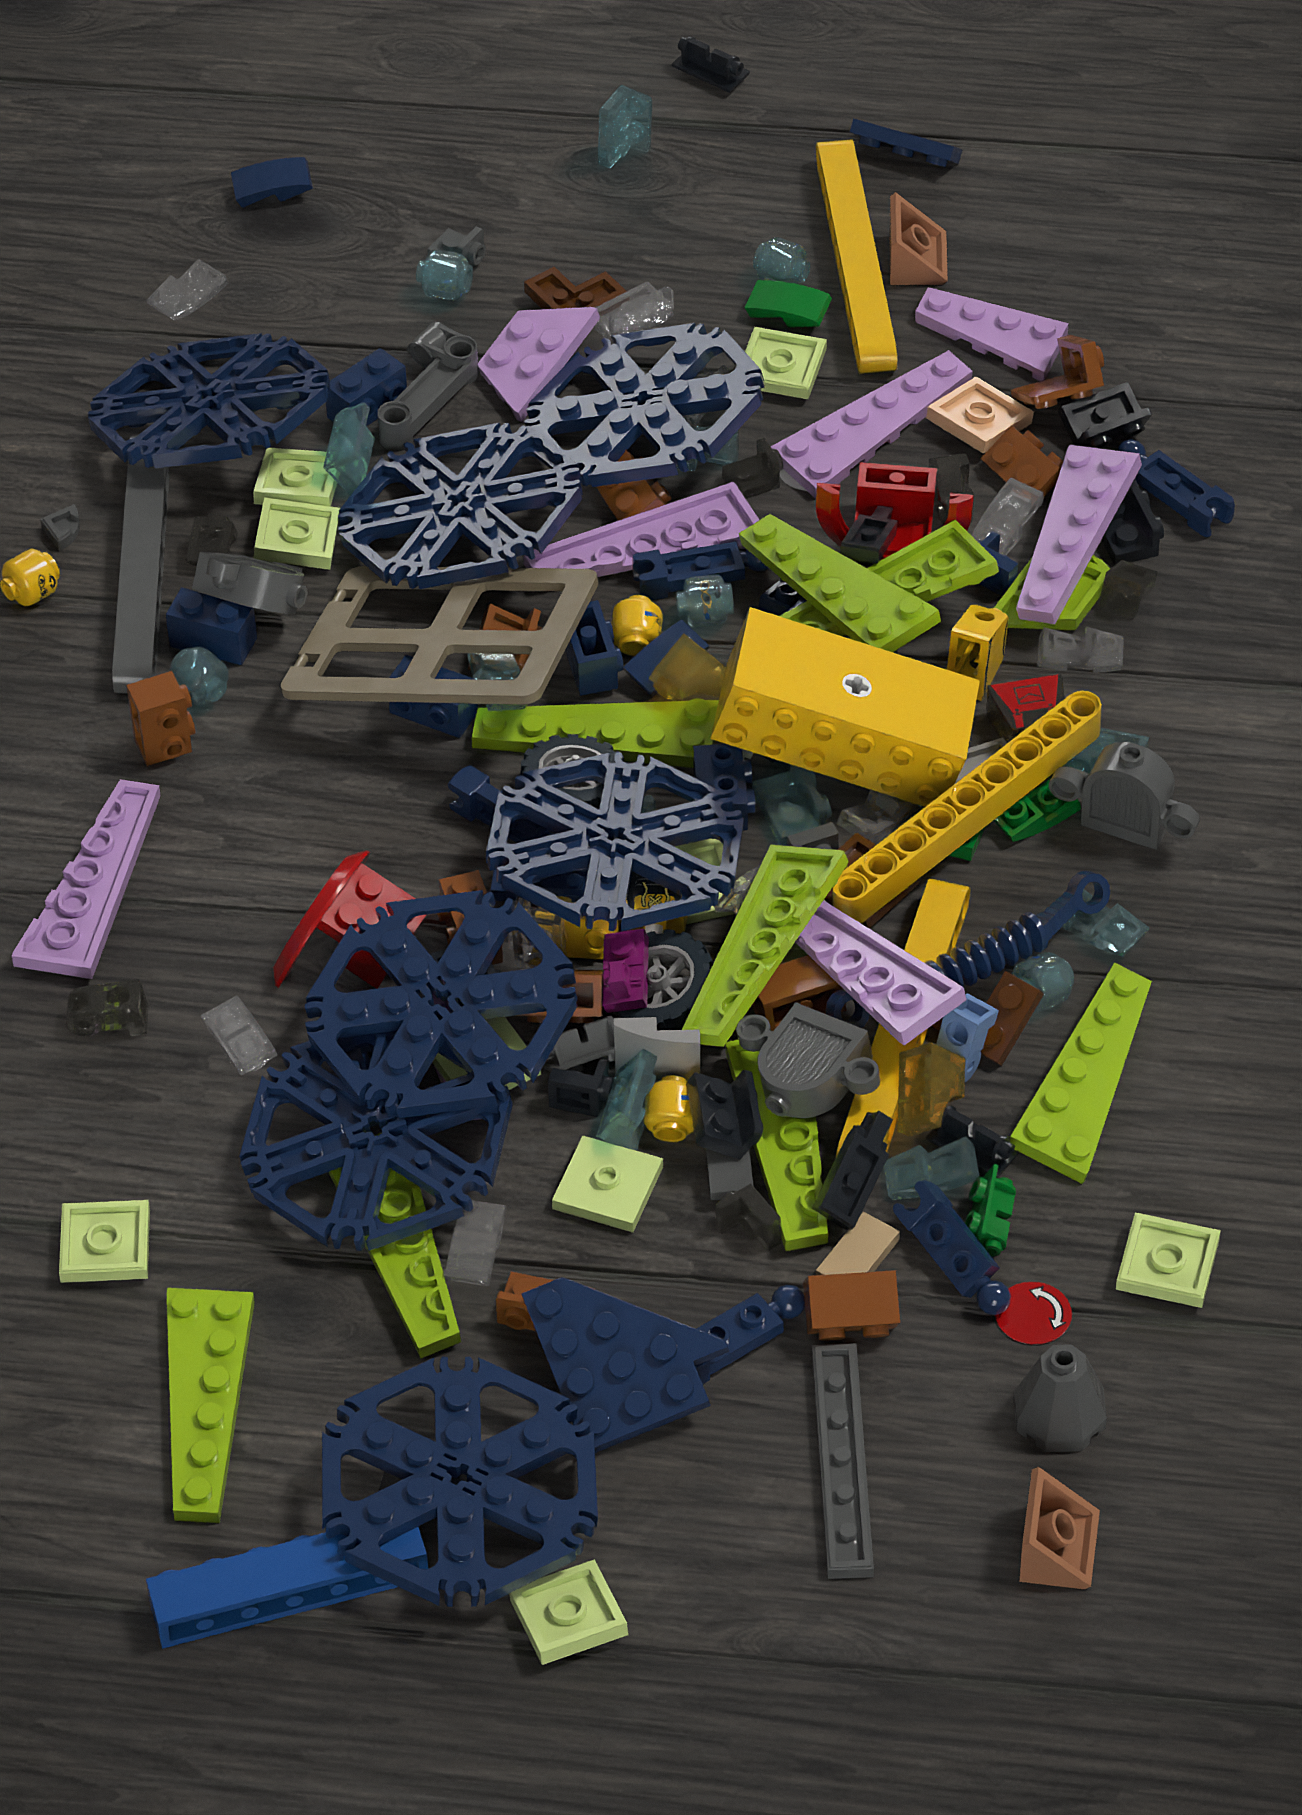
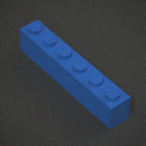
[146,1527,428,1649]

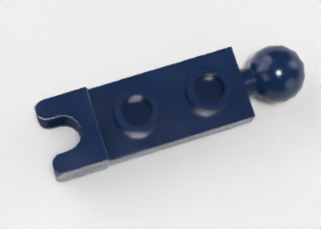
[1117,439,1235,538]
[632,541,769,600]
[447,765,556,843]
[893,1180,1011,1315]
[695,1285,805,1384]

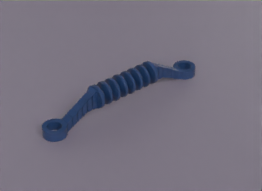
[825,870,1110,1028]

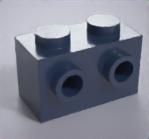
[326,348,407,436]
[166,587,257,665]
[565,600,624,696]
[389,654,478,738]
[693,744,755,830]

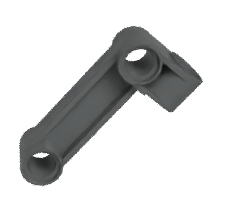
[378,322,479,452]

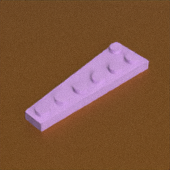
[770,350,972,499]
[1016,445,1142,624]
[523,482,759,577]
[12,779,160,979]
[795,900,966,1045]

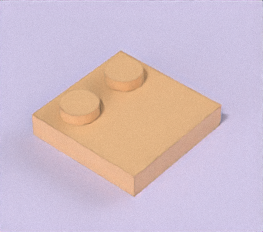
[926,377,1034,454]

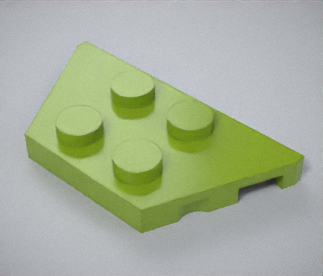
[994,555,1112,630]

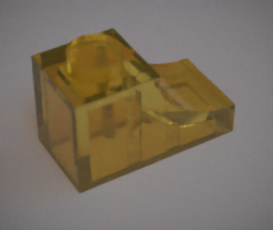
[649,633,726,701]
[897,1042,965,1137]

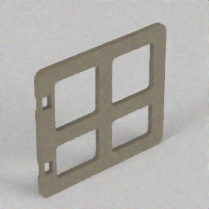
[281,566,599,705]

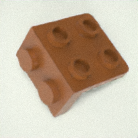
[1010,335,1104,409]

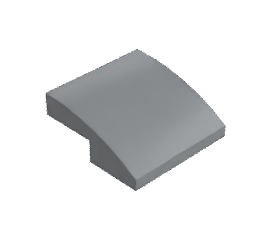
[614,1017,700,1090]

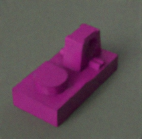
[603,929,649,1013]

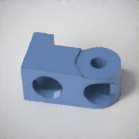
[932,993,999,1083]

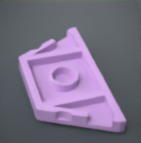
[478,307,600,422]

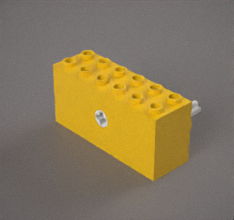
[710,607,980,807]

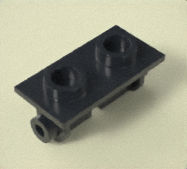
[672,36,750,93]
[926,1105,1020,1178]

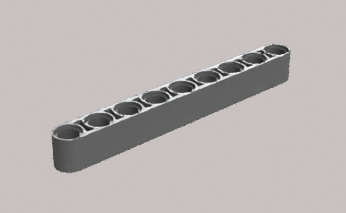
[112,436,170,694]

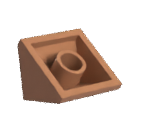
[889,192,948,285]
[1019,1467,1100,1589]

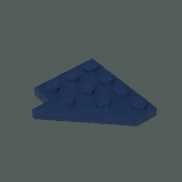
[521,1277,730,1453]

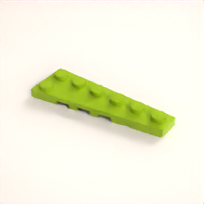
[739,514,941,652]
[780,520,999,636]
[472,698,719,768]
[682,845,849,1047]
[1010,963,1152,1184]
[725,1040,828,1251]
[329,1133,461,1358]
[167,1288,255,1523]

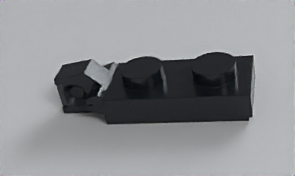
[840,505,898,565]
[812,1111,893,1230]

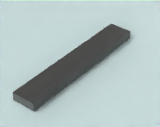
[812,1343,874,1579]

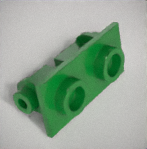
[964,1164,1016,1256]

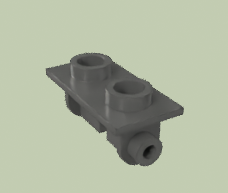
[544,1015,620,1072]

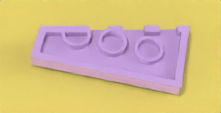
[915,287,1068,381]

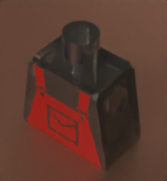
[986,674,1065,743]

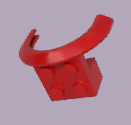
[816,462,973,561]
[273,850,427,989]

